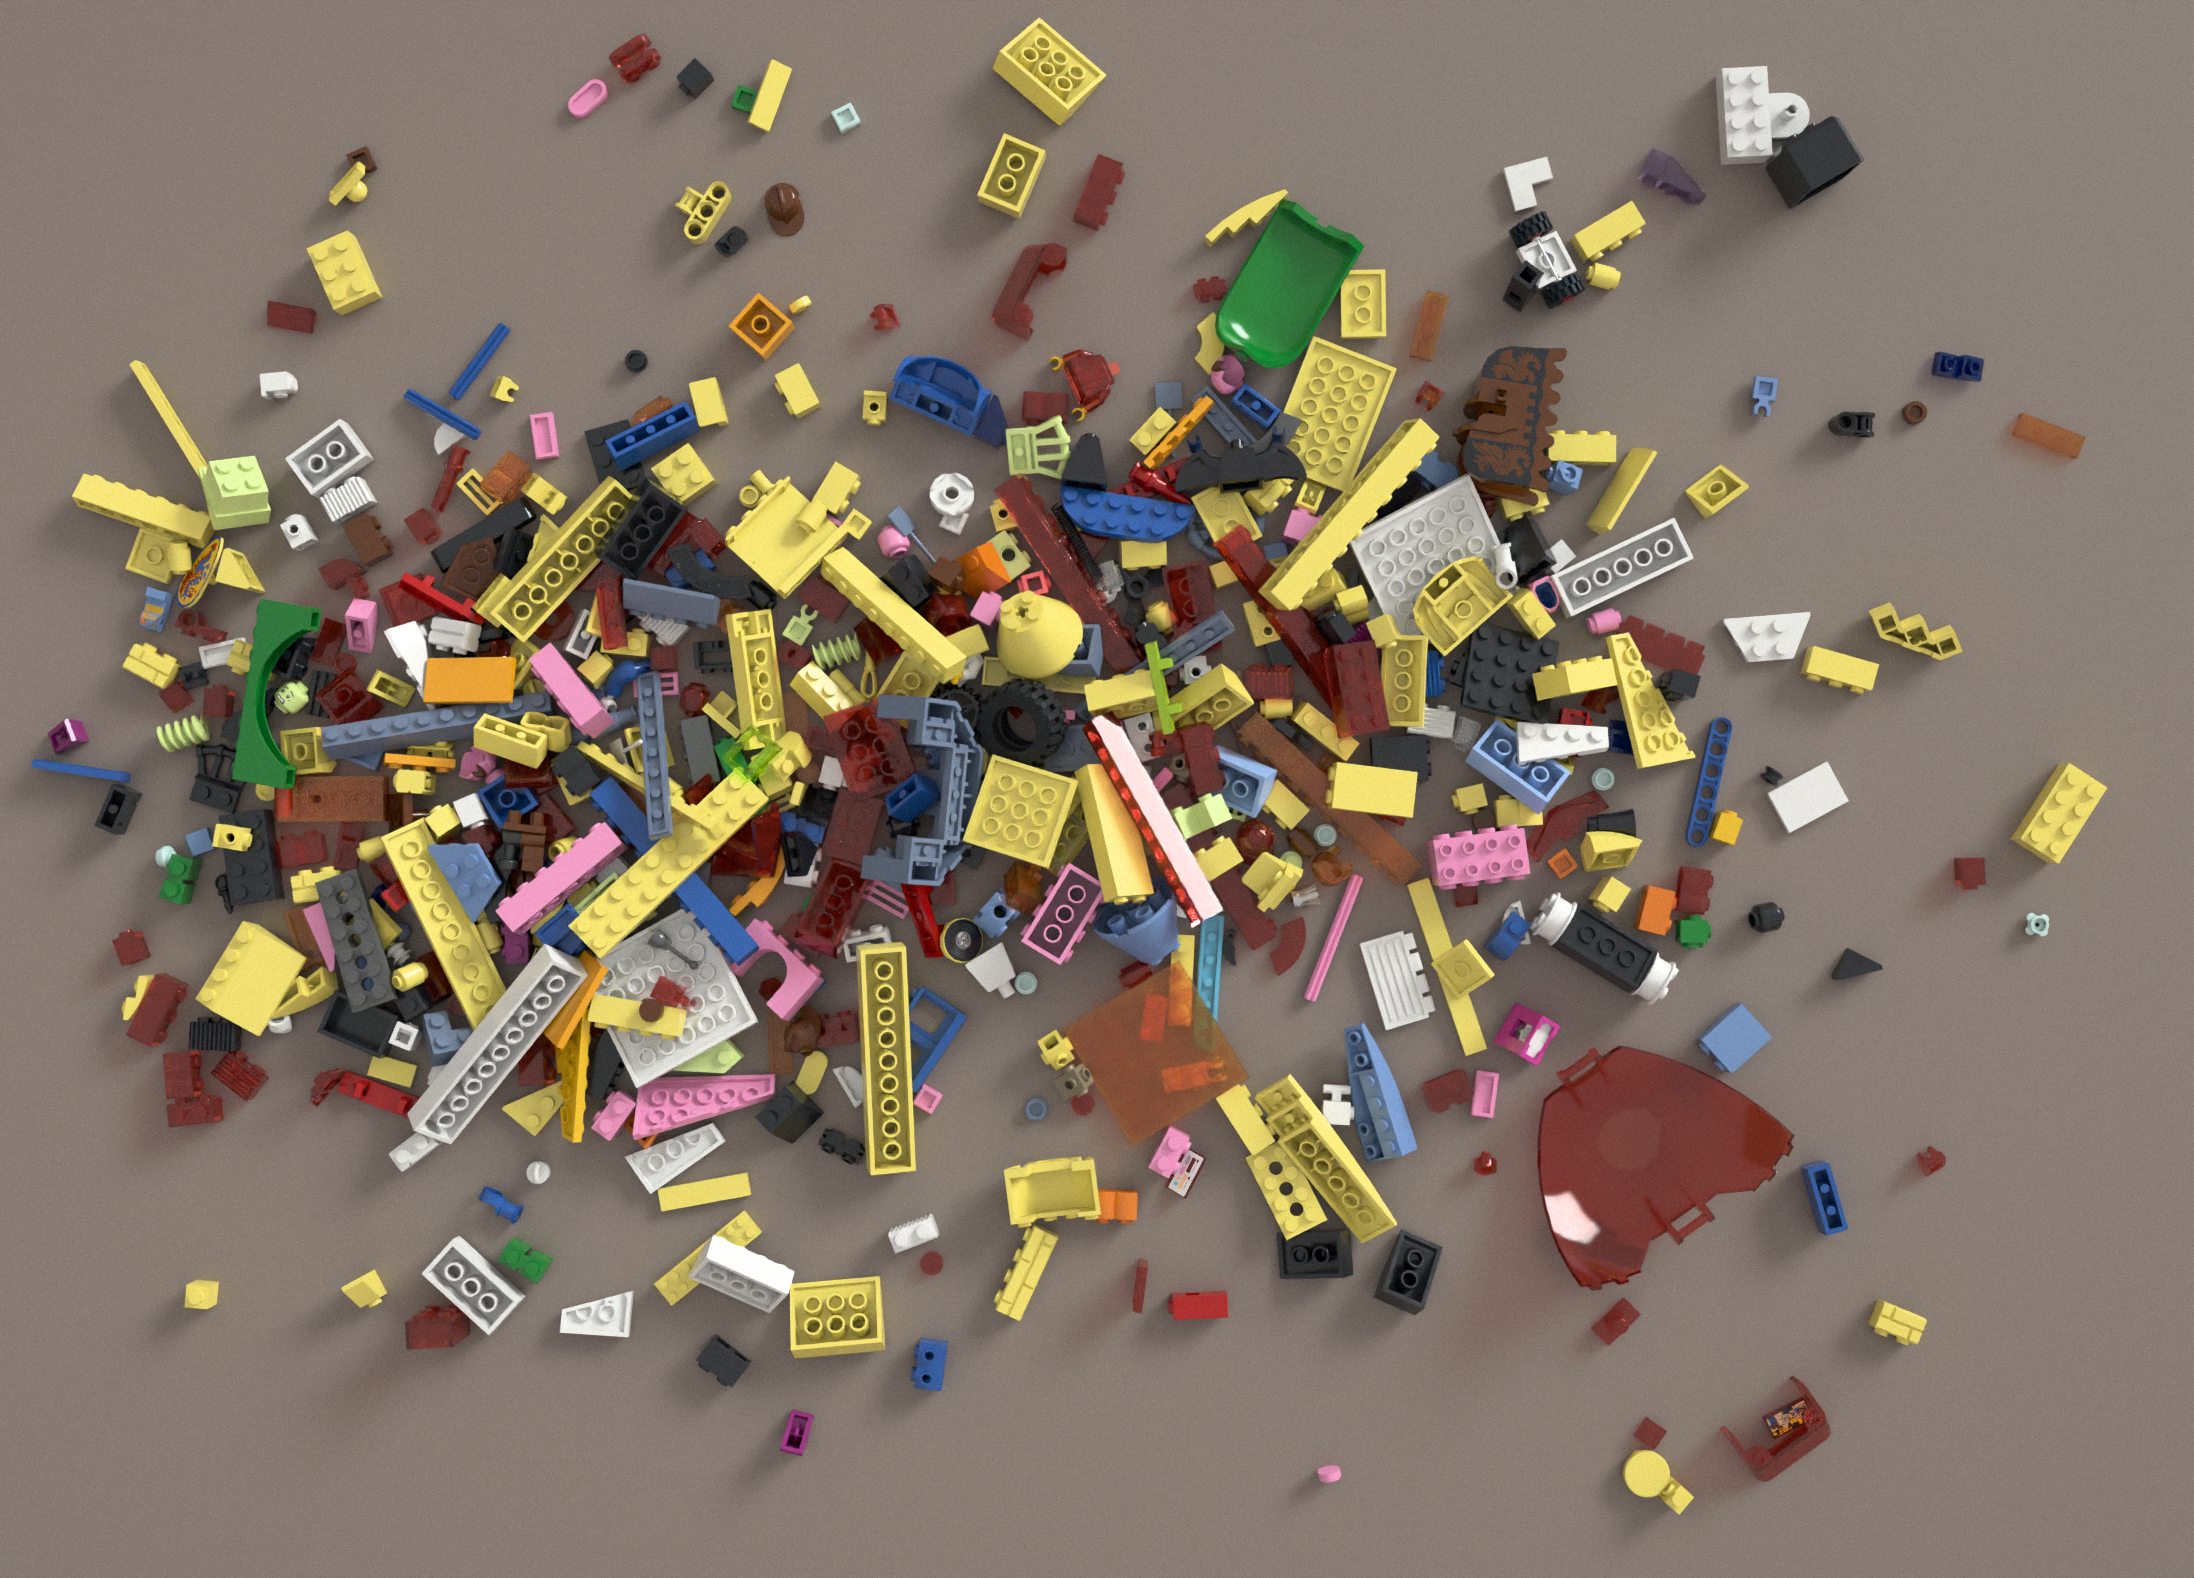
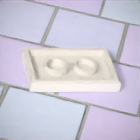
[1766,762,1849,833]

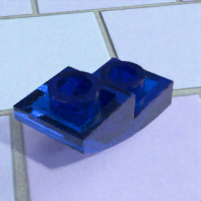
[1932,352,1984,382]

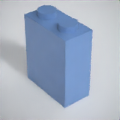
[1696,1002,1772,1074]

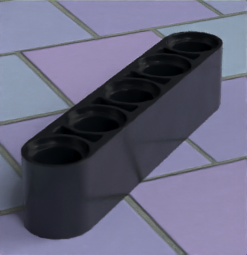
[431,497,537,573]

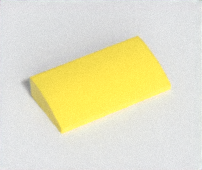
[1584,448,1658,535]

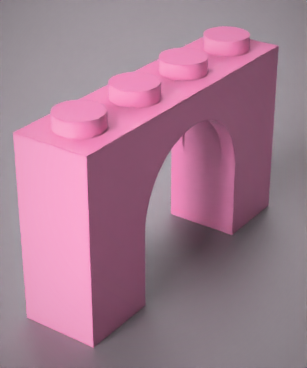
[728,919,824,1021]

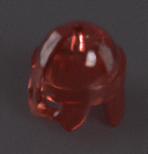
[1235,818,1276,865]

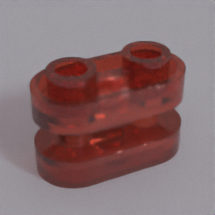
[609,33,661,83]

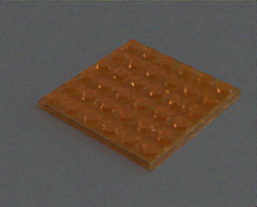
[1063,960,1249,1146]

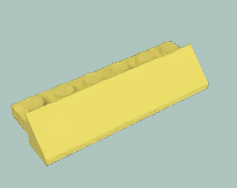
[726,609,787,750]

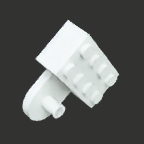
[1715,66,1810,165]

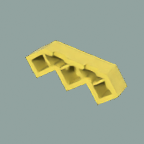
[1868,602,1963,660]

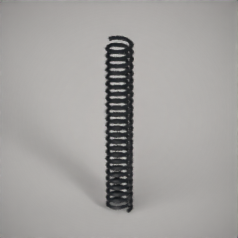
[1051,502,1104,583]

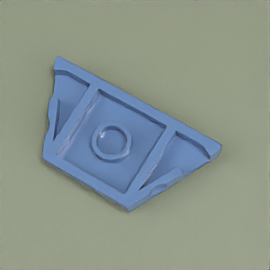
[427,843,502,923]

